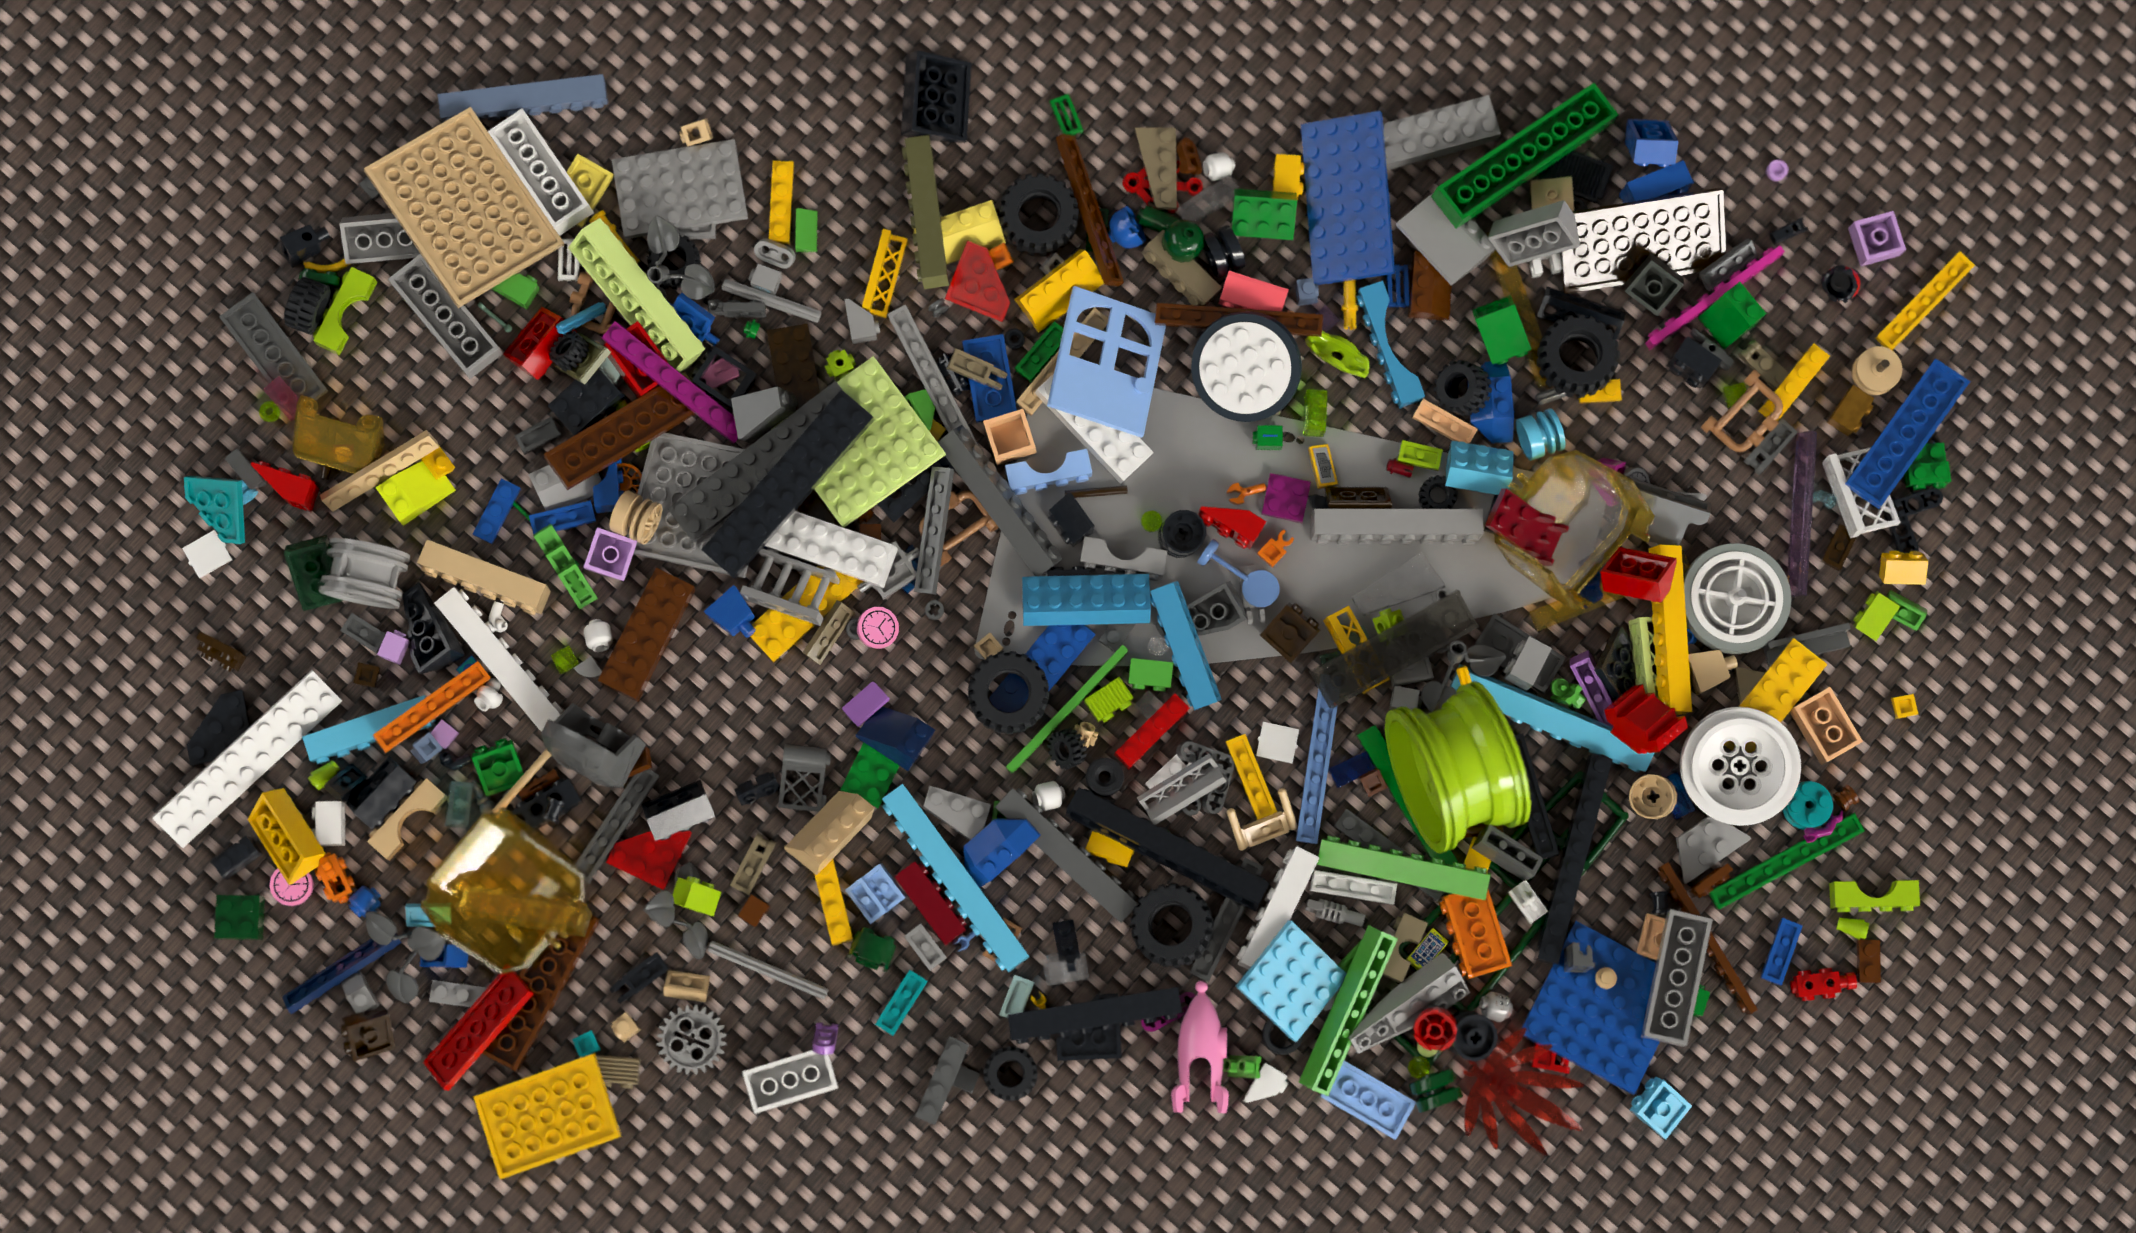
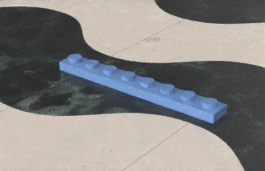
[1296,674,1342,844]

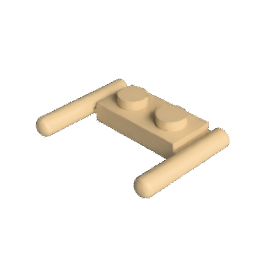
[1227,788,1298,850]

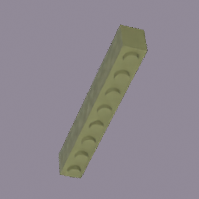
[902,135,949,289]

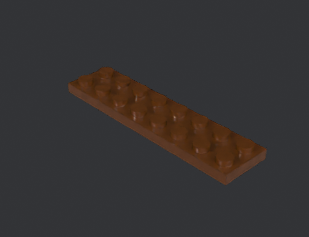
[543,371,695,490]

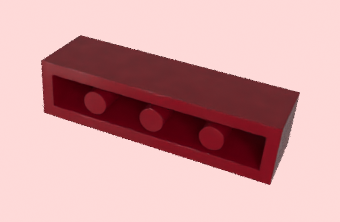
[894,861,967,946]

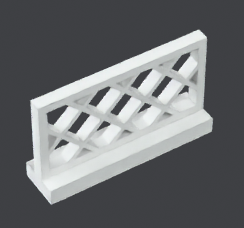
[1822,447,1900,538]

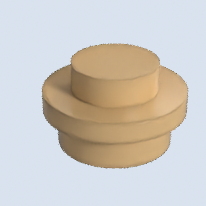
[1595,967,1617,989]

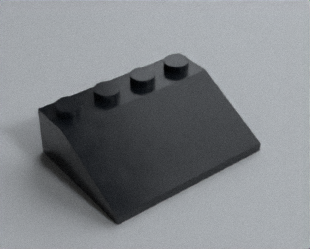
[901,50,972,143]

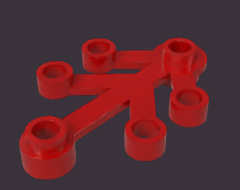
[1122,160,1203,213]

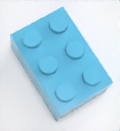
[1445,441,1514,495]

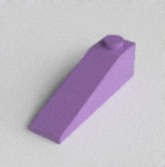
[1570,650,1614,727]

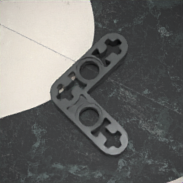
[1176,741,1235,814]

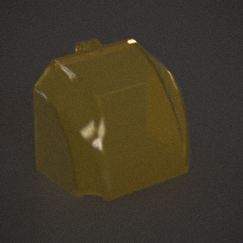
[420,807,585,974]

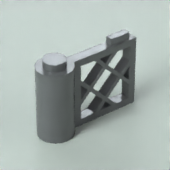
[778,744,831,812]

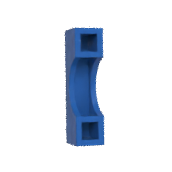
[588,427,624,513]

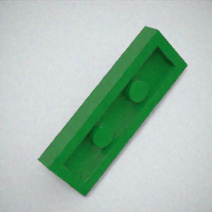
[1015,321,1064,383]

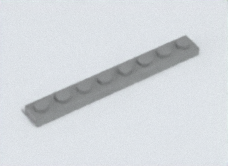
[887,304,978,445]

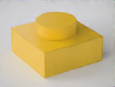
[1891,694,1918,719]

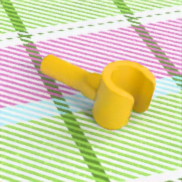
[1030,991,1046,1010]

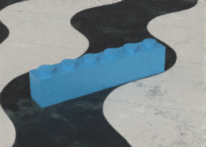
[1150,581,1222,710]

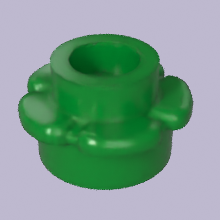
[743,319,760,339]

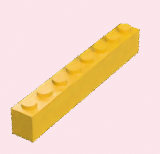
[1649,545,1692,715]

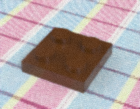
[1686,863,1733,898]

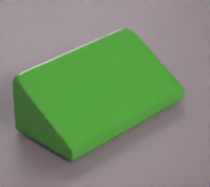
[795,208,817,252]
[1886,590,1927,631]

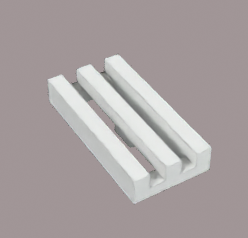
[558,239,580,281]

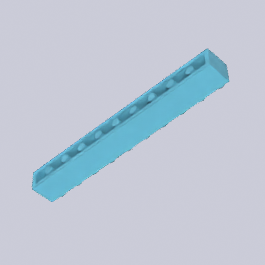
[1450,664,1655,772]
[882,784,1029,973]

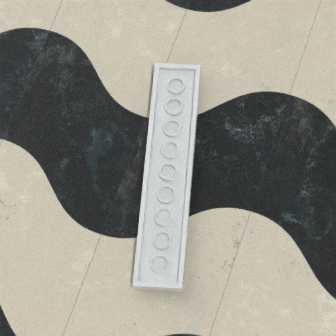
[152,670,342,848]

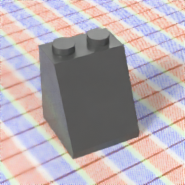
[731,387,797,444]

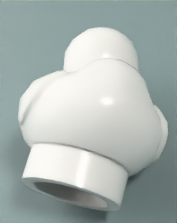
[474,678,503,711]

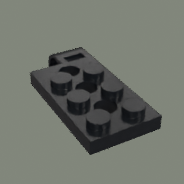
[877,456,954,523]

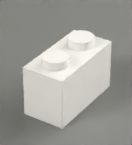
[312,801,345,846]

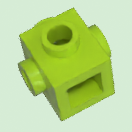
[824,349,856,382]
[1372,608,1408,642]

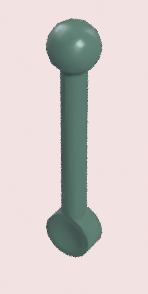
[477,302,512,333]

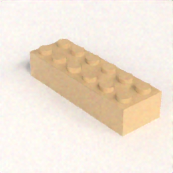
[417,540,551,616]

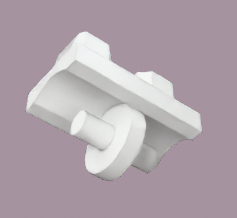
[1508,880,1548,924]

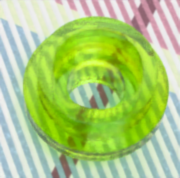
[259,401,281,422]

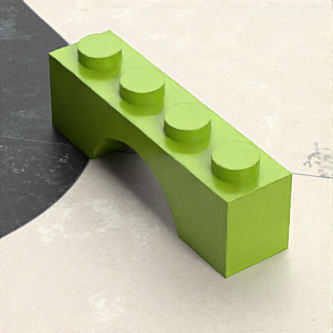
[313,267,378,356]
[1829,880,1920,912]

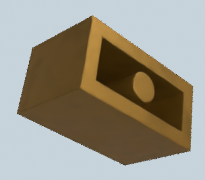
[1827,385,1875,436]

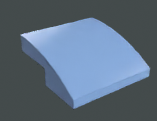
[845,863,907,924]

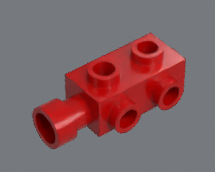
[1790,968,1857,1001]

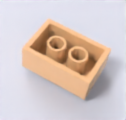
[1790,687,1863,765]

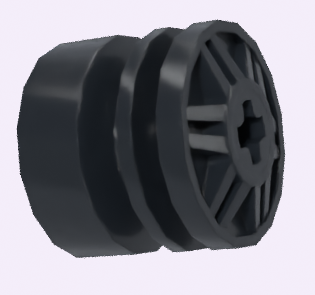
[1158,510,1206,558]

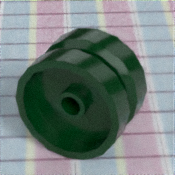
[1408,1068,1463,1113]

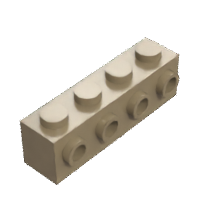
[1141,230,1222,306]

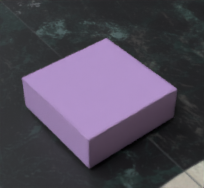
[431,720,459,750]

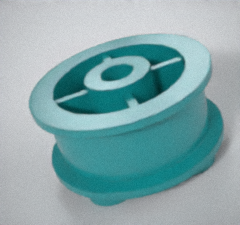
[1782,781,1833,830]

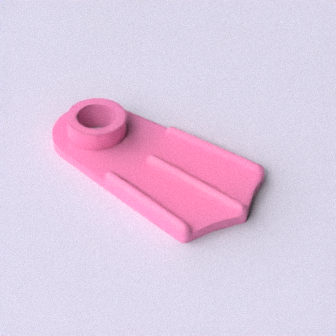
[697,358,739,393]

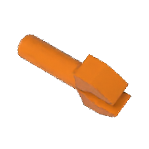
[1226,482,1266,505]

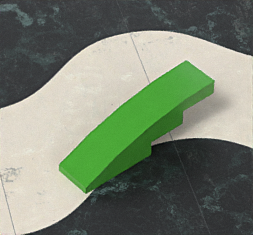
[533,524,598,609]

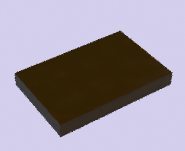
[1325,487,1392,509]

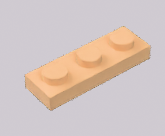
[1412,399,1478,444]

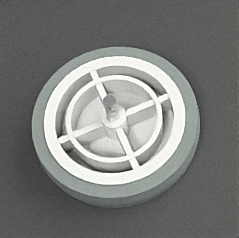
[1684,543,1791,654]

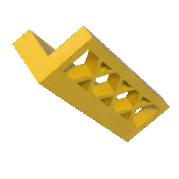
[862,229,908,318]
[1323,606,1390,694]

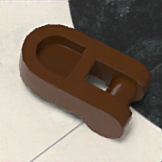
[1176,138,1202,175]

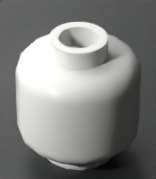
[1203,152,1235,181]
[584,619,613,652]
[1032,781,1065,811]

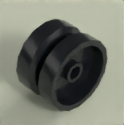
[1203,225,1246,278]
[1448,1010,1498,1061]

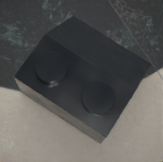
[1048,492,1095,547]

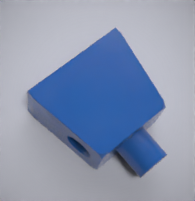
[704,585,756,638]

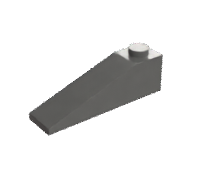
[1154,581,1247,643]

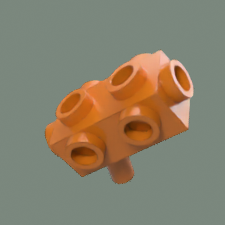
[314,852,356,904]

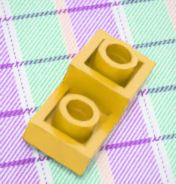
[1085,831,1134,867]

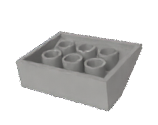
[1395,192,1495,285]

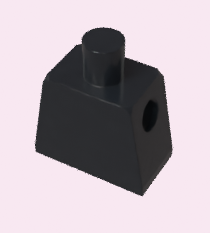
[280,225,330,268]

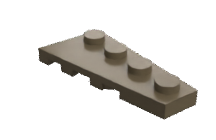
[1134,128,1177,210]

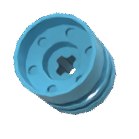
[1516,408,1566,461]

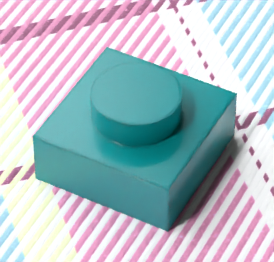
[572,1030,601,1058]

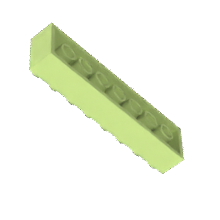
[568,218,705,373]

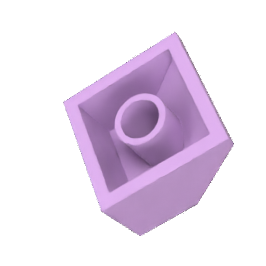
[583,527,638,581]

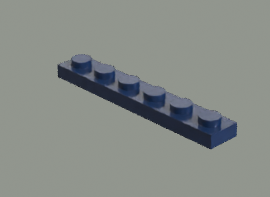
[282,932,402,1014]

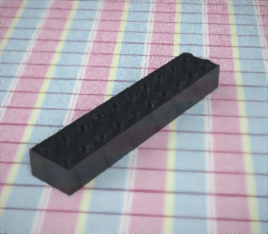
[701,389,875,579]

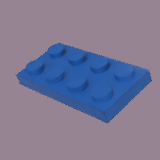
[962,334,1017,423]

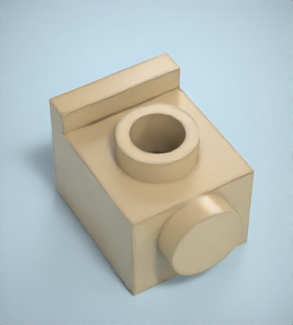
[679,118,713,147]
[611,1012,641,1043]

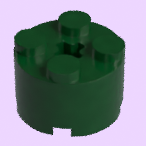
[847,927,896,972]

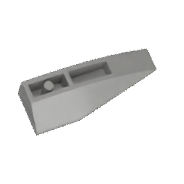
[1349,953,1470,1053]

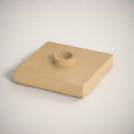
[1530,176,1574,211]

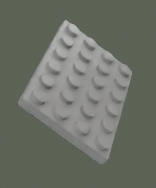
[612,139,748,239]

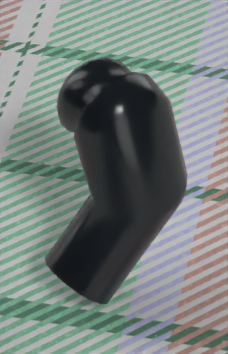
[439,752,472,771]

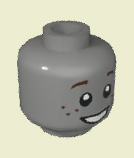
[1479,992,1513,1022]

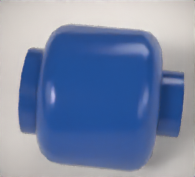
[348,886,381,918]

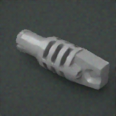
[1305,899,1365,927]

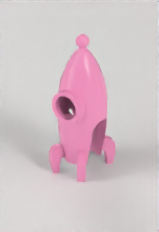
[1172,981,1229,1113]

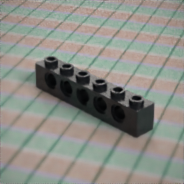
[456,778,583,868]

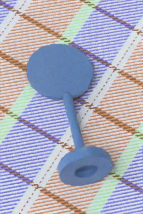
[1197,539,1279,607]

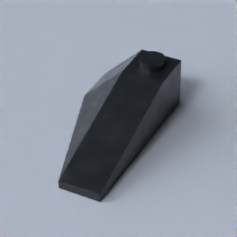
[403,582,465,674]

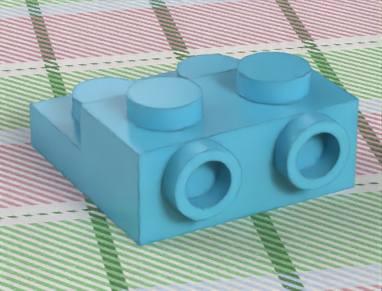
[1630,1077,1692,1139]

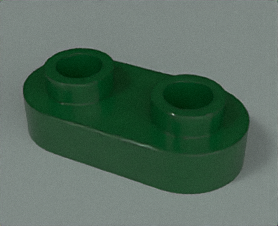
[298,268,341,288]

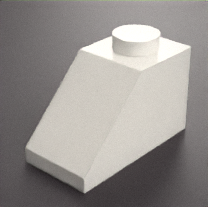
[1242,1063,1288,1103]

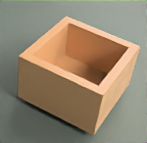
[983,409,1037,465]

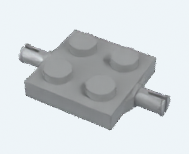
[857,541,920,600]

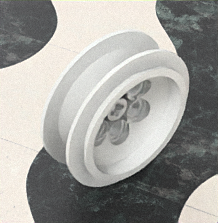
[1680,707,1801,825]

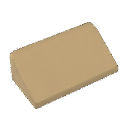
[664,970,710,1002]

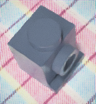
[1295,278,1319,306]
[410,732,443,764]

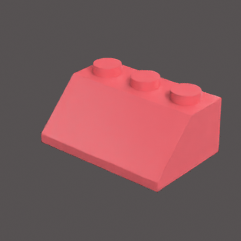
[1219,271,1289,312]

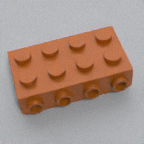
[1439,890,1512,980]

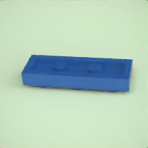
[473,478,521,544]
[529,500,596,534]
[1760,918,1803,986]

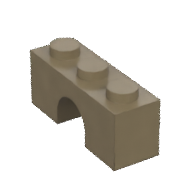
[1382,913,1428,983]

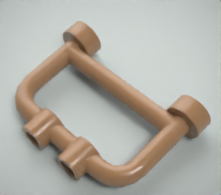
[569,272,616,335]
[1700,369,1783,452]
[919,490,999,567]

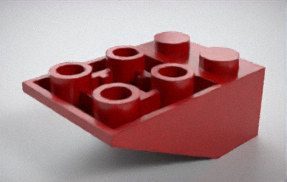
[250,461,320,512]
[1197,506,1267,549]

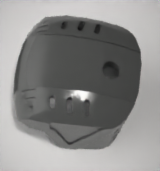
[542,703,647,788]

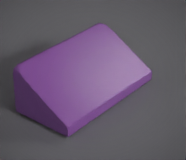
[842,681,890,727]

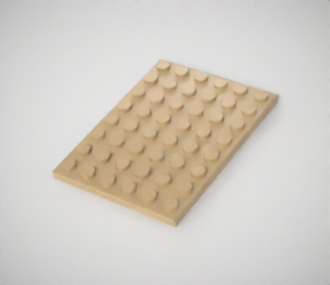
[364,107,564,308]

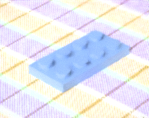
[1320,1061,1415,1140]

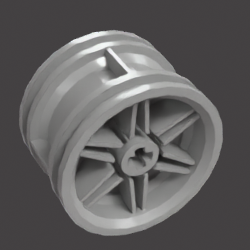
[319,538,410,609]

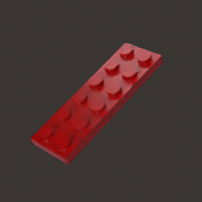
[423,965,534,1091]

